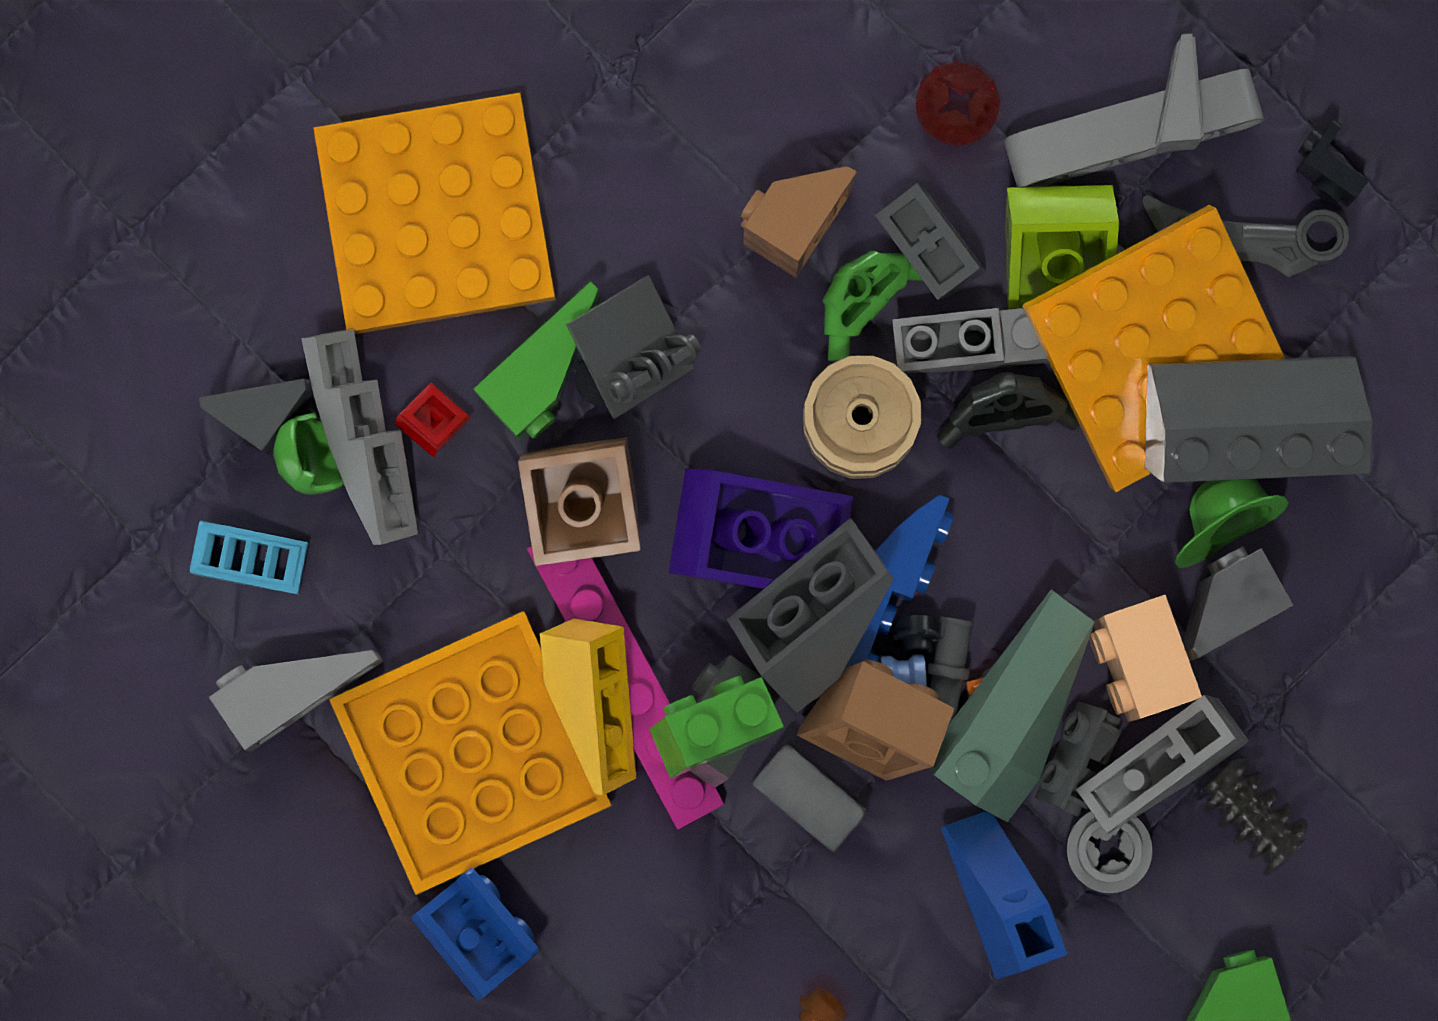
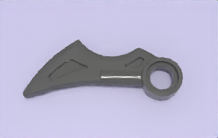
[1142,195,1349,278]

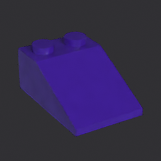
[668,469,854,589]

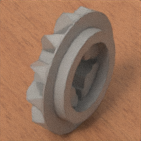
[1066,811,1152,893]

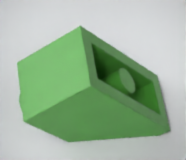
[1186,949,1291,1021]

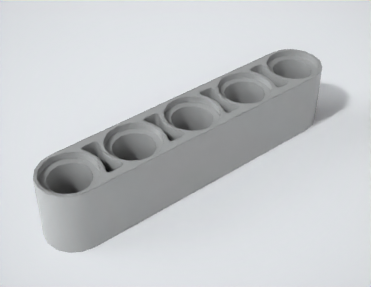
[1003,69,1265,187]

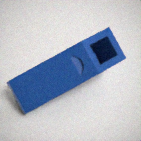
[940,811,1068,980]

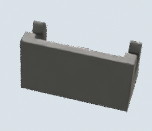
[875,183,985,300]

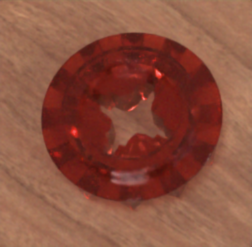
[916,60,1000,145]

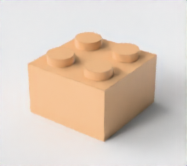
[1089,595,1202,722]

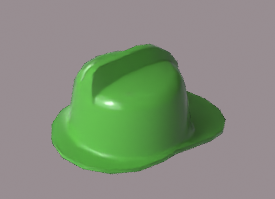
[1175,479,1289,568]

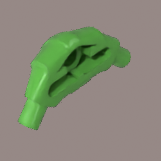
[823,251,923,361]

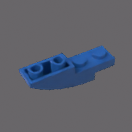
[845,495,954,668]

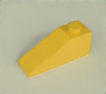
[540,618,636,796]

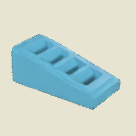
[190,521,309,595]

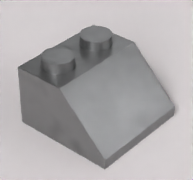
[1183,546,1294,661]

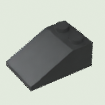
[727,518,894,713]

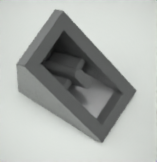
[199,379,312,456]

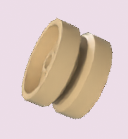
[803,355,921,479]

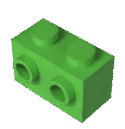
[649,675,784,779]

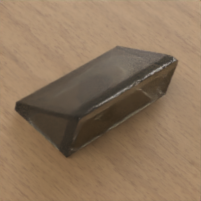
[752,742,869,852]

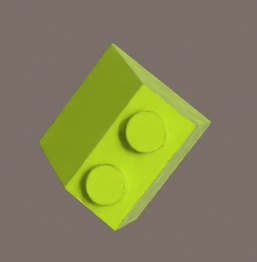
[1005,185,1119,310]

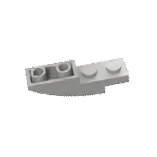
[892,308,1049,373]

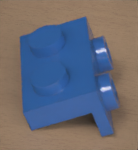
[411,868,539,1002]

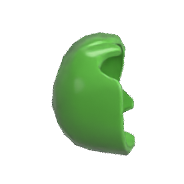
[273,413,344,495]

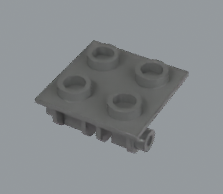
[566,275,701,418]

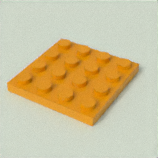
[313,92,556,334]
[1022,205,1285,492]
[329,611,612,895]

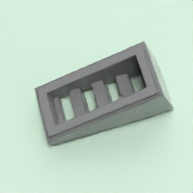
[1155,34,1204,152]

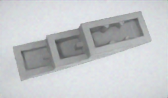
[301,329,418,545]

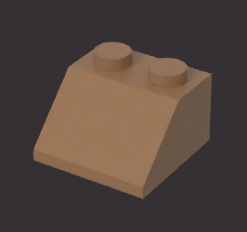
[741,166,857,278]
[518,437,641,566]
[797,660,955,781]

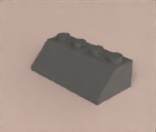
[1145,356,1372,483]

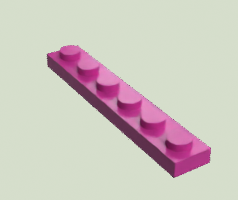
[527,546,724,830]

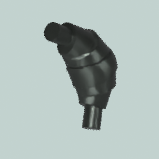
[937,373,1079,449]

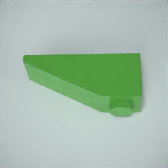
[474,282,600,441]

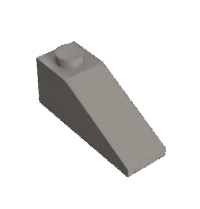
[209,650,384,751]
[1076,695,1249,834]

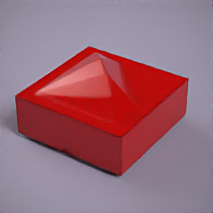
[394,383,470,458]

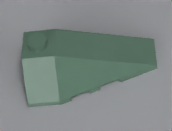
[929,589,1095,822]

